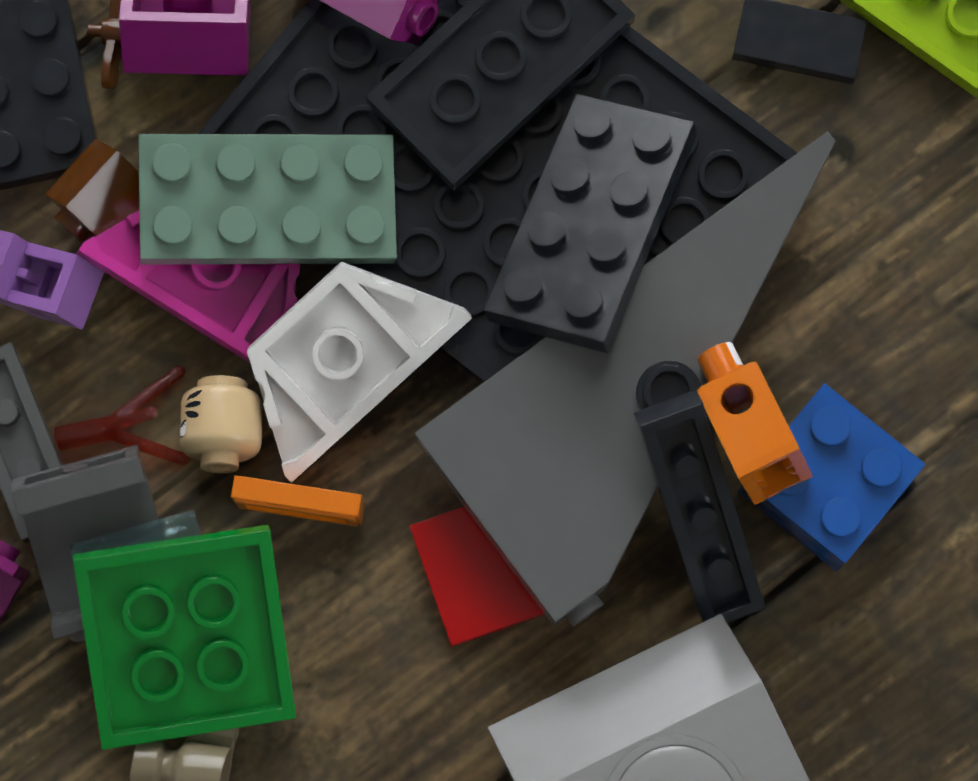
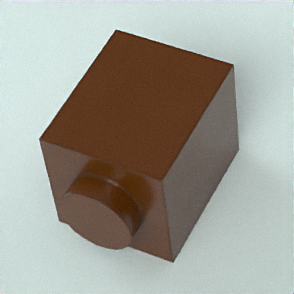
[45,139,139,243]

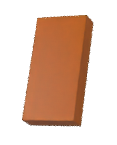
[231,475,365,527]

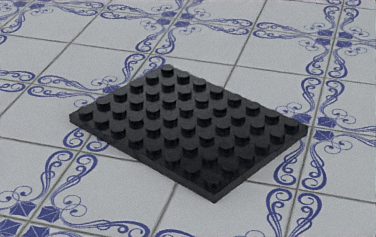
[198,0,797,383]

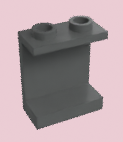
[10,445,165,642]

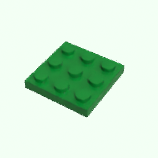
[73,525,296,750]

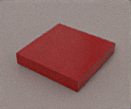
[409,507,544,648]

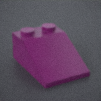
[119,0,252,76]

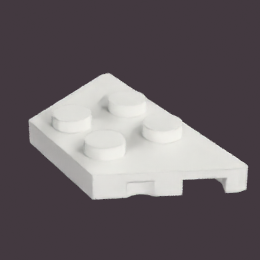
[247,262,472,483]

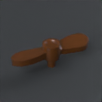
[87,0,121,89]

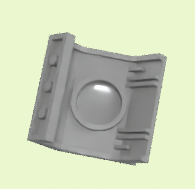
[488,614,810,781]

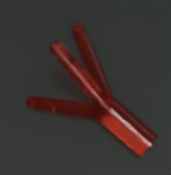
[54,365,190,466]

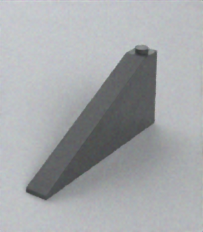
[415,131,835,627]

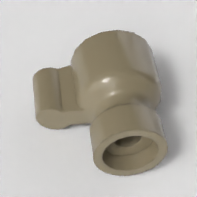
[129,728,240,781]

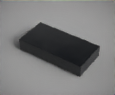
[732,0,867,85]

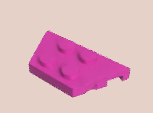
[76,210,300,364]

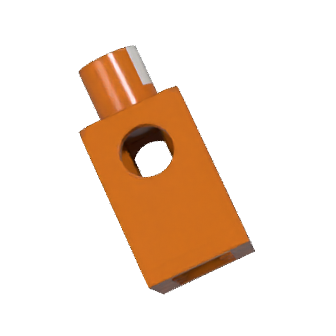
[697,342,813,505]

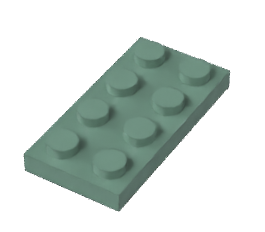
[138,134,397,265]

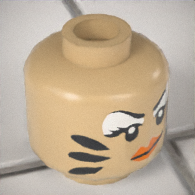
[179,375,263,474]

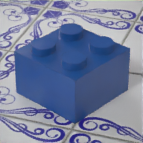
[738,383,926,572]

